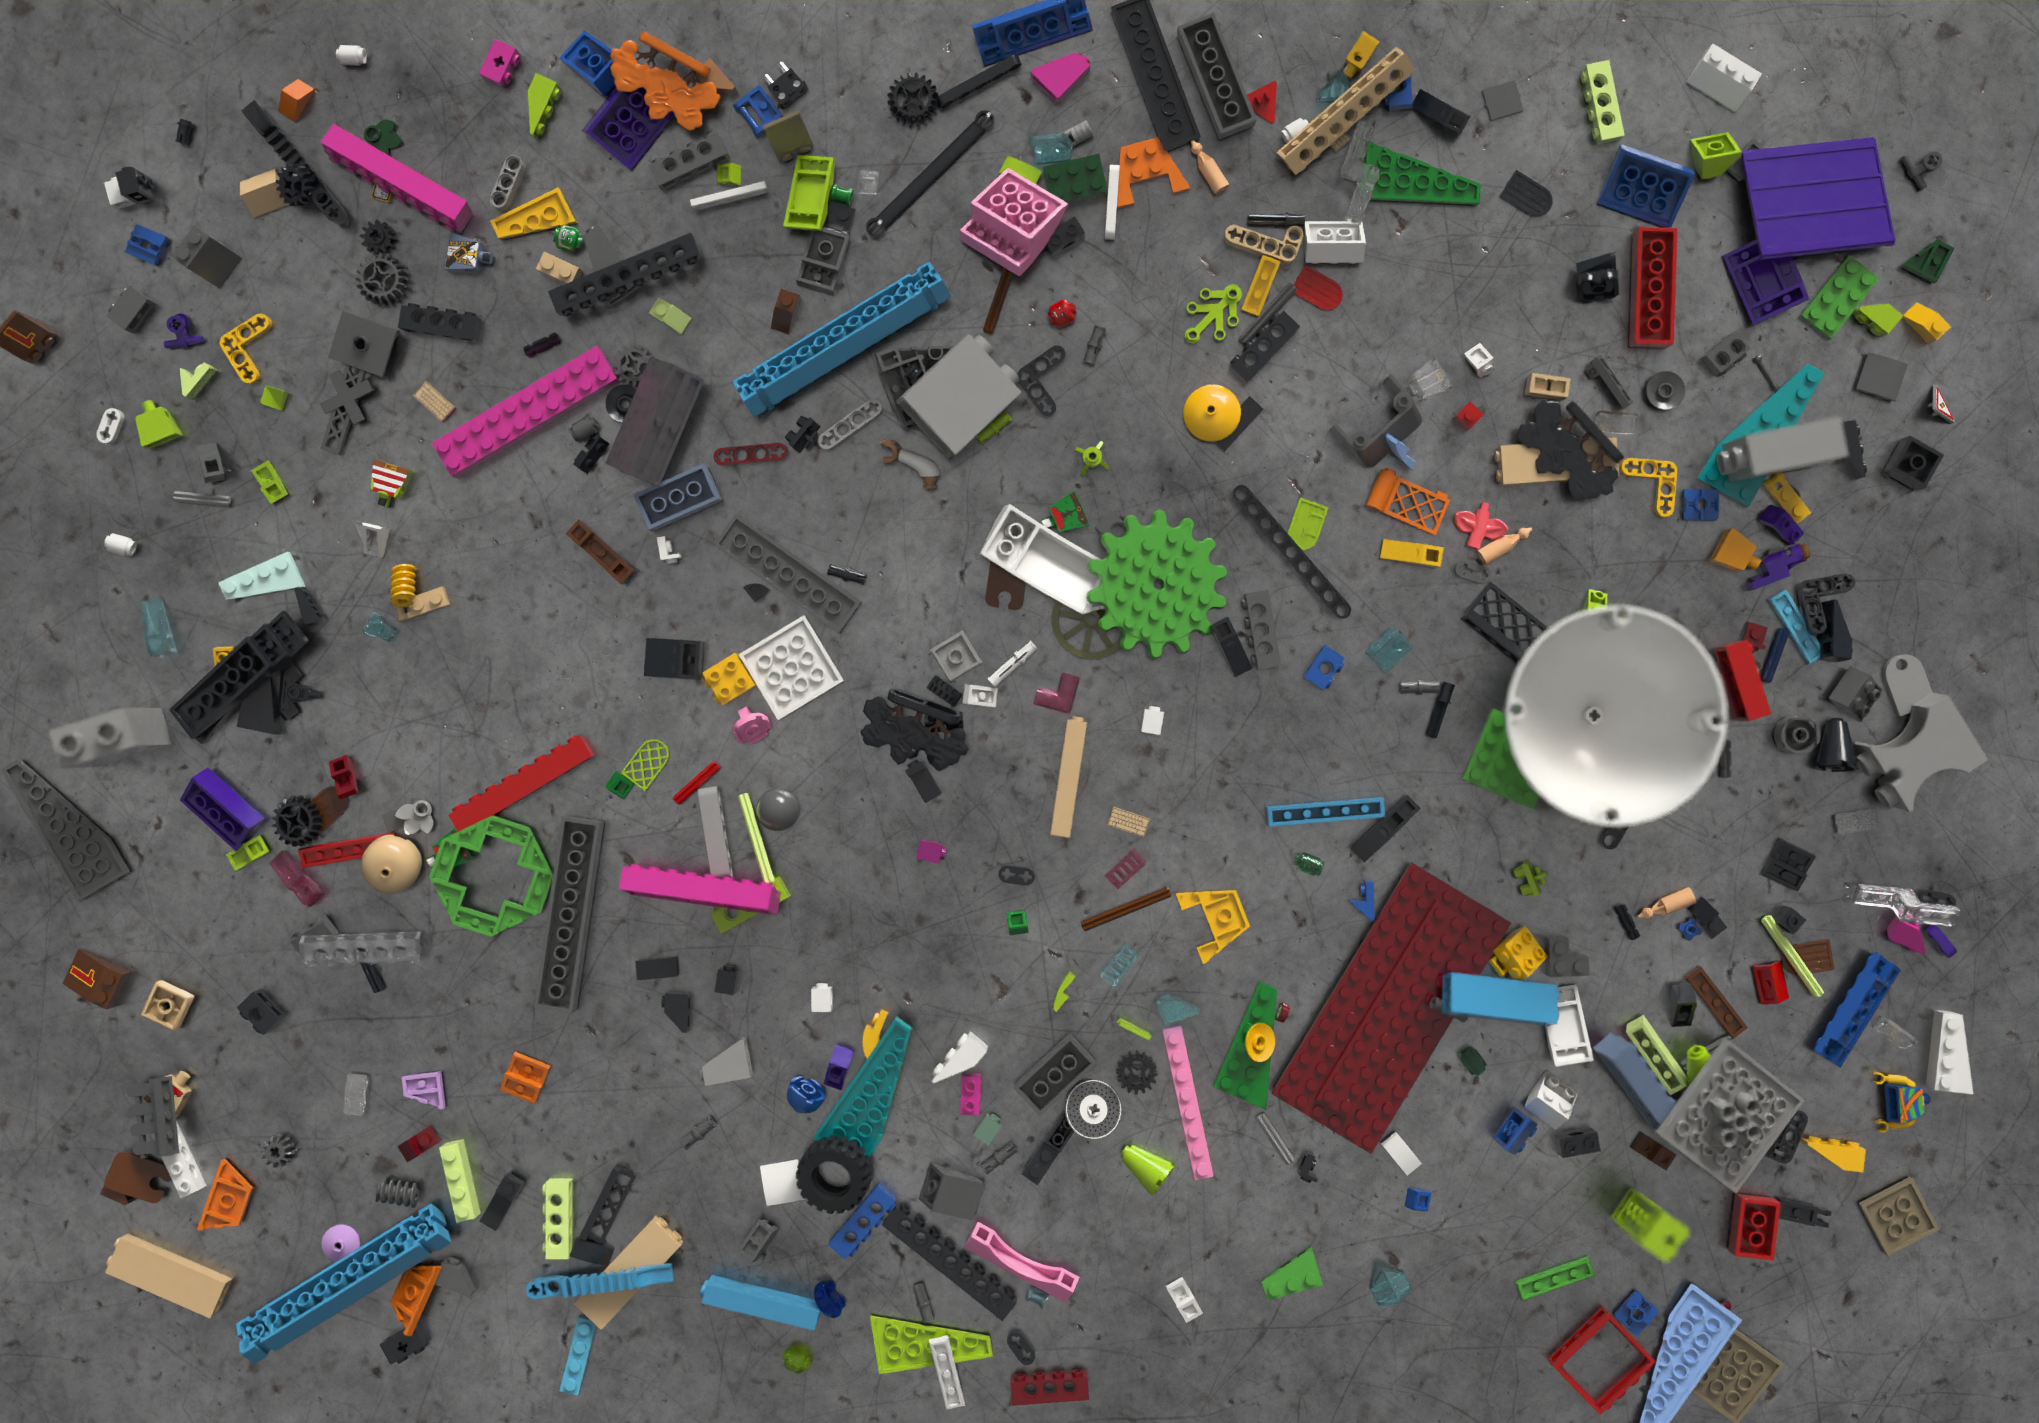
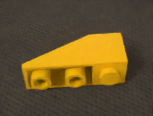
[1380,539,1444,568]
[1801,1136,1866,1173]

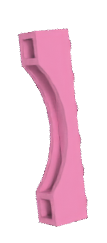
[964,1222,1079,1303]

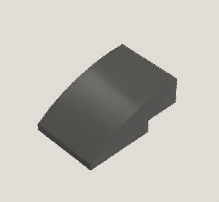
[796,227,850,296]

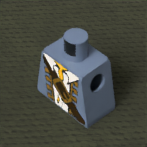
[445,233,493,273]

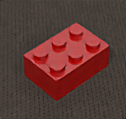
[1728,1193,1781,1261]

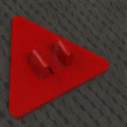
[1247,81,1277,124]

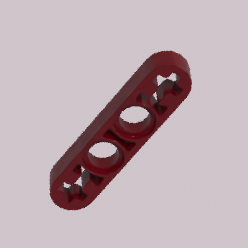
[713,443,788,466]

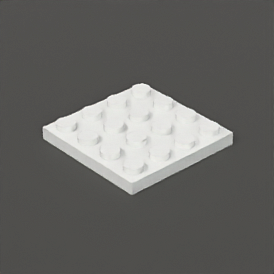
[739,615,844,720]

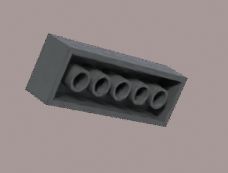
[1177,12,1257,140]

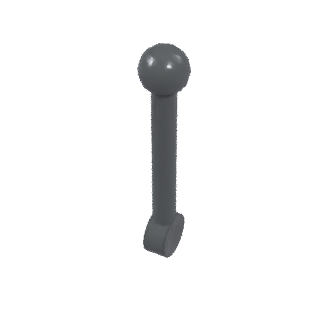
[1754,355,1779,391]

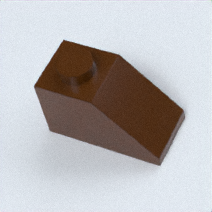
[771,289,801,335]

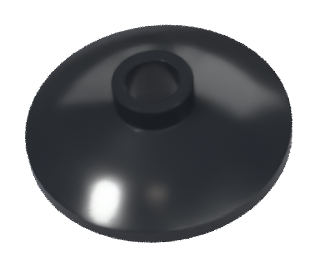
[605,385,637,423]

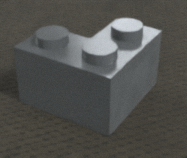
[1544,936,1589,977]

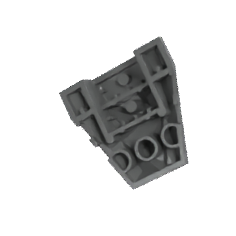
[875,346,953,427]

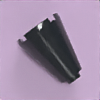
[1816,718,1857,772]

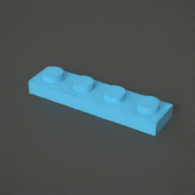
[560,1315,597,1396]

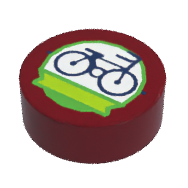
[1275,1002,1290,1023]

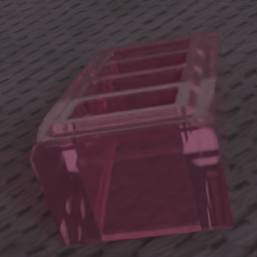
[1105,848,1147,889]

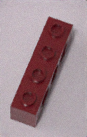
[1010,1369,1089,1406]

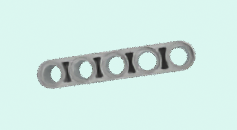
[698,786,733,880]

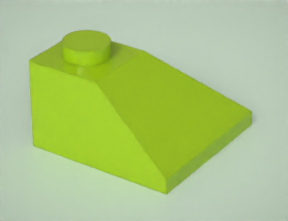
[1690,132,1742,179]

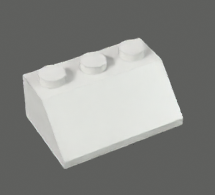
[1686,44,1762,113]
[1304,221,1366,264]

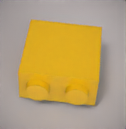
[702,653,757,706]
[1493,925,1548,981]

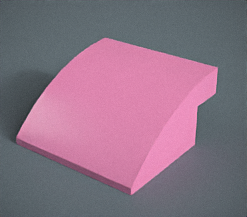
[960,168,1067,277]

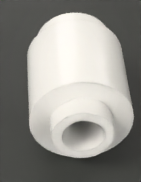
[336,45,367,66]
[1281,118,1309,144]
[104,533,136,557]

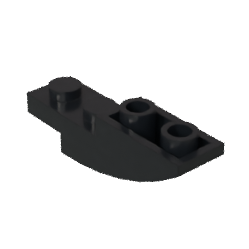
[1351,795,1421,862]
[1021,1111,1074,1185]

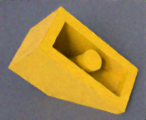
[1903,303,1951,344]

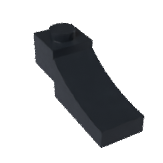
[479,1172,525,1231]

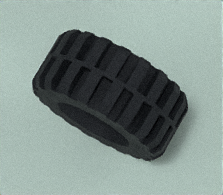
[796,1135,873,1214]

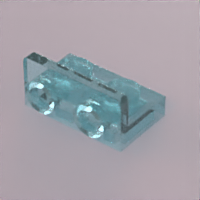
[1028,133,1073,165]
[1366,627,1414,673]

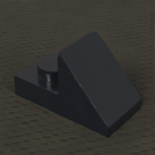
[1686,897,1727,939]

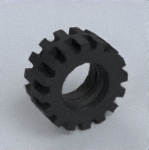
[926,675,963,707]

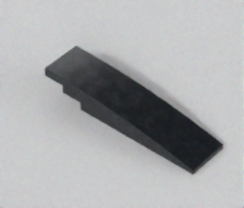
[169,611,309,739]

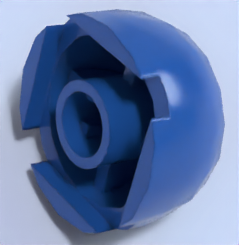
[786,1076,826,1113]

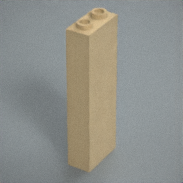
[1494,437,1619,486]
[1050,716,1087,838]
[573,1216,683,1330]
[105,1234,232,1319]

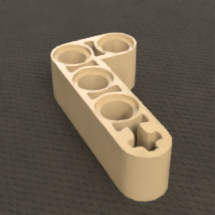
[1224,225,1303,265]

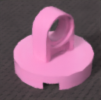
[732,706,771,744]

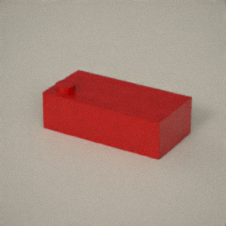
[1714,640,1771,721]

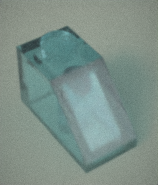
[1156,994,1201,1026]

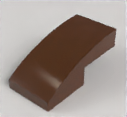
[1630,1132,1677,1171]

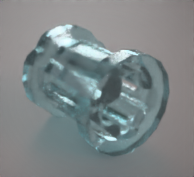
[1025,1285,1049,1308]

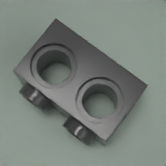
[1701,331,1751,376]

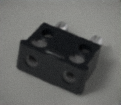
[763,62,808,109]

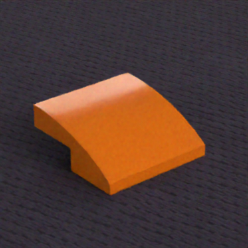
[500,1051,551,1104]

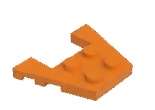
[1117,137,1190,209]

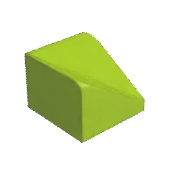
[260,385,288,411]

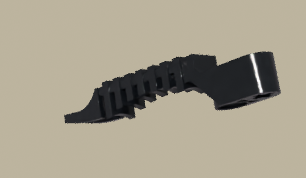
[241,100,348,225]

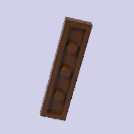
[1684,966,1748,1039]

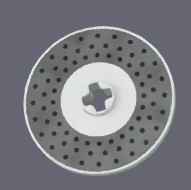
[1065,1080,1121,1139]

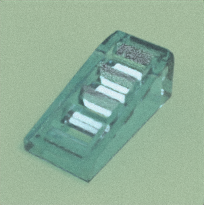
[1100,944,1139,986]

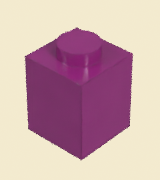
[916,839,946,864]

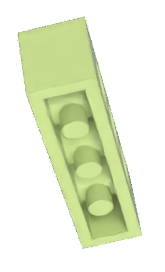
[1581,60,1625,145]
[543,1178,573,1259]

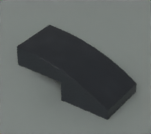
[635,957,678,980]
[570,1237,615,1267]

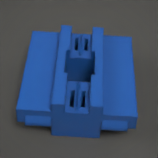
[125,224,168,265]
[1683,489,1719,521]
[1614,1290,1659,1336]

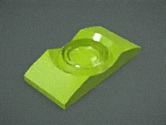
[783,155,835,231]

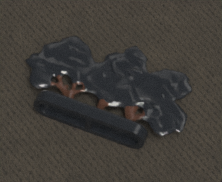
[1518,399,1624,499]
[860,689,969,771]

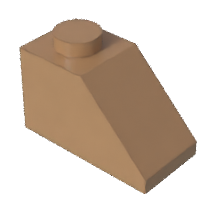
[694,58,738,95]

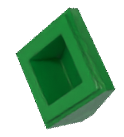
[605,771,634,800]
[1006,910,1029,935]

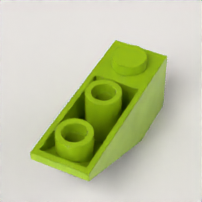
[528,73,561,139]

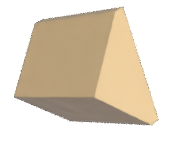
[240,169,289,218]

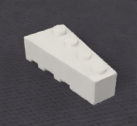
[1926,1010,1973,1094]

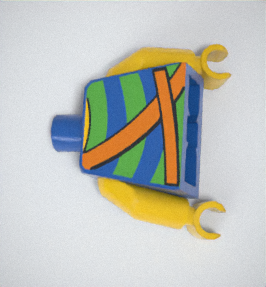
[1873,1072,1930,1133]

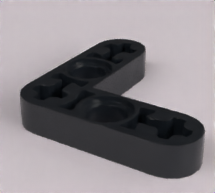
[1017,345,1065,417]
[1797,574,1855,636]
[1764,1110,1808,1164]

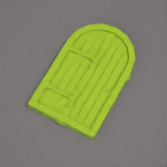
[1288,498,1329,551]

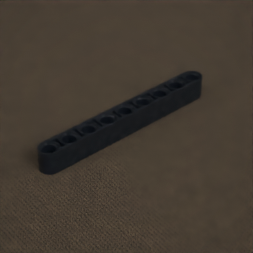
[1232,485,1351,619]

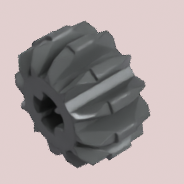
[261,1134,296,1168]

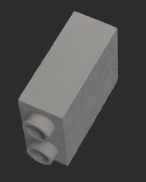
[896,334,1021,458]
[1717,417,1848,483]
[49,708,172,769]

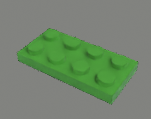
[1799,255,1880,340]

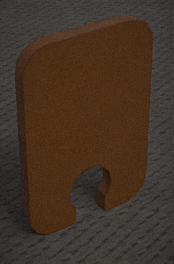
[985,561,1026,610]
[104,1152,171,1203]

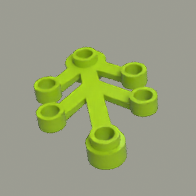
[1184,284,1242,344]

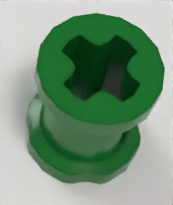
[830,184,854,206]

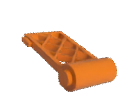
[1366,468,1451,536]

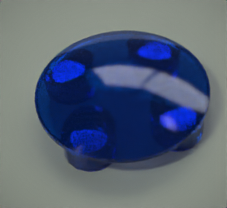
[814,1280,846,1318]

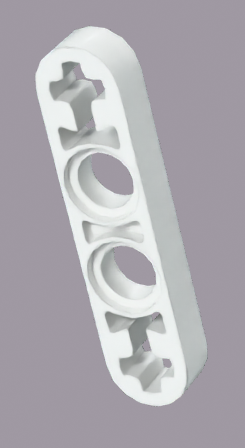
[1105,165,1119,240]

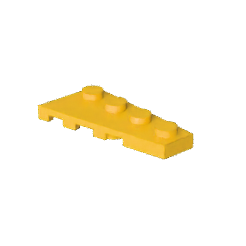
[490,187,576,240]

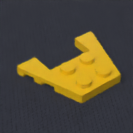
[1176,890,1250,964]

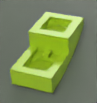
[999,156,1042,184]
[251,460,288,504]
[226,835,270,871]
[1053,971,1075,1012]

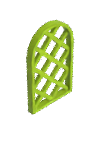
[621,739,669,791]

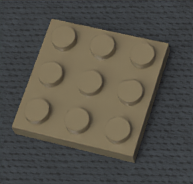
[1858,1177,1939,1256]

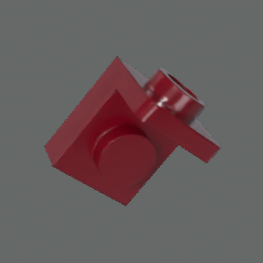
[1742,622,1768,652]

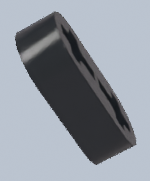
[999,865,1035,885]
[1916,889,1956,911]
[1007,1330,1035,1365]

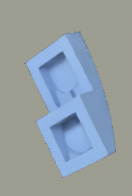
[1385,433,1417,469]

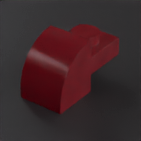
[329,755,359,800]

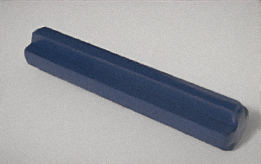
[1760,628,1790,683]

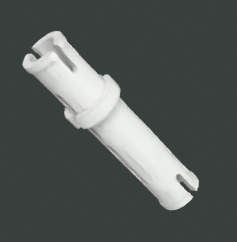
[988,640,1038,687]

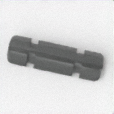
[1719,740,1732,778]

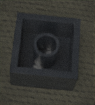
[1883,436,1944,491]

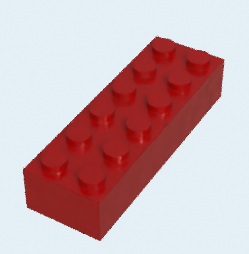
[1629,227,1678,348]

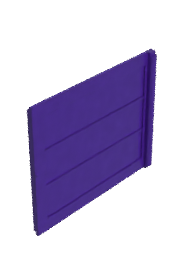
[1741,137,1896,260]

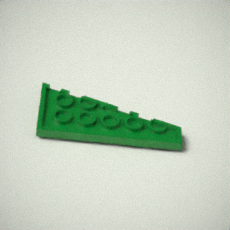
[1364,140,1481,205]
[1213,981,1277,1110]

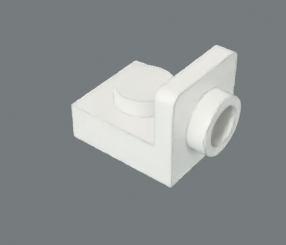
[1464,343,1495,378]
[657,536,682,564]

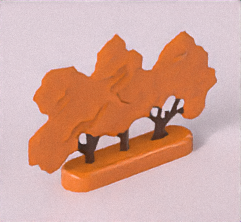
[610,31,720,131]

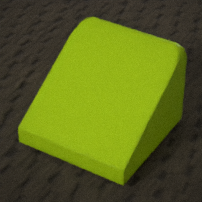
[717,163,741,185]

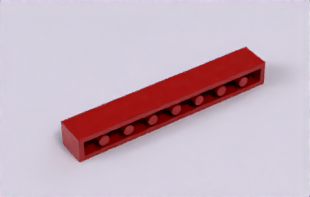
[448,735,595,832]

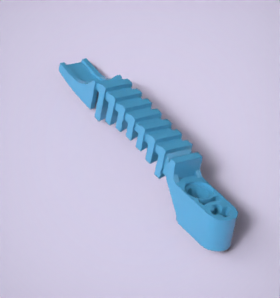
[526,1263,674,1299]

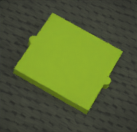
[1117,1018,1152,1040]

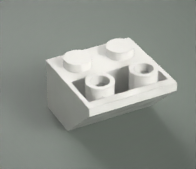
[1524,1071,1578,1130]

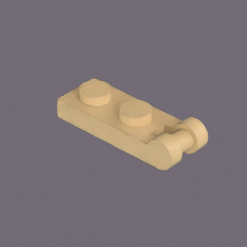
[392,586,450,622]

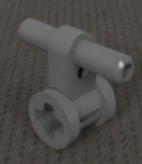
[1901,151,1943,190]

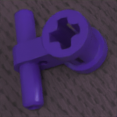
[164,313,203,349]

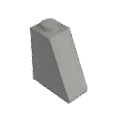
[700,1037,753,1086]

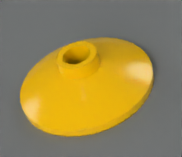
[1245,1023,1275,1062]

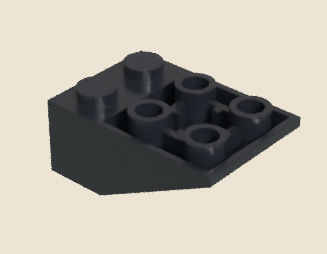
[644,638,704,680]

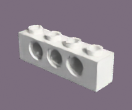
[151,1121,207,1198]

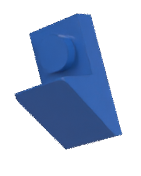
[1349,881,1375,921]

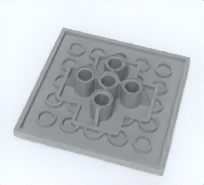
[1655,1038,1805,1193]

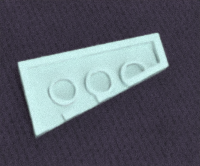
[218,552,305,600]

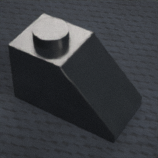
[1669,984,1697,1027]
[661,991,691,1033]

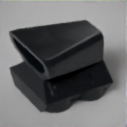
[1576,252,1619,302]

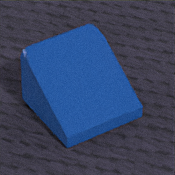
[1405,1188,1432,1211]

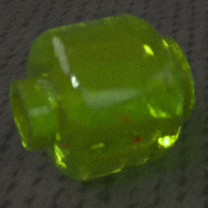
[782,1345,812,1374]

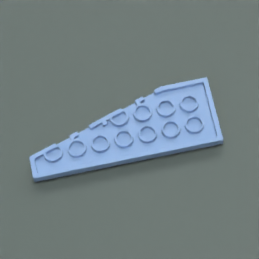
[1640,1284,1742,1423]

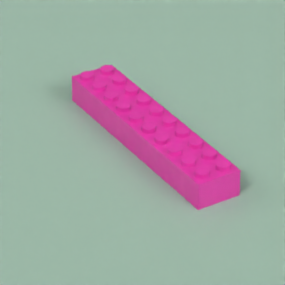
[432,346,620,478]

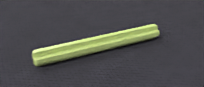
[738,793,774,883]
[1761,915,1824,998]

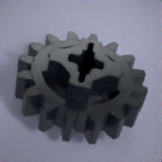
[276,164,314,206]
[1116,1052,1158,1095]

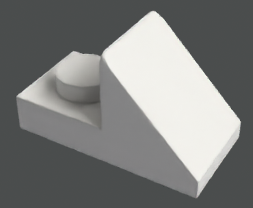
[963,684,998,707]

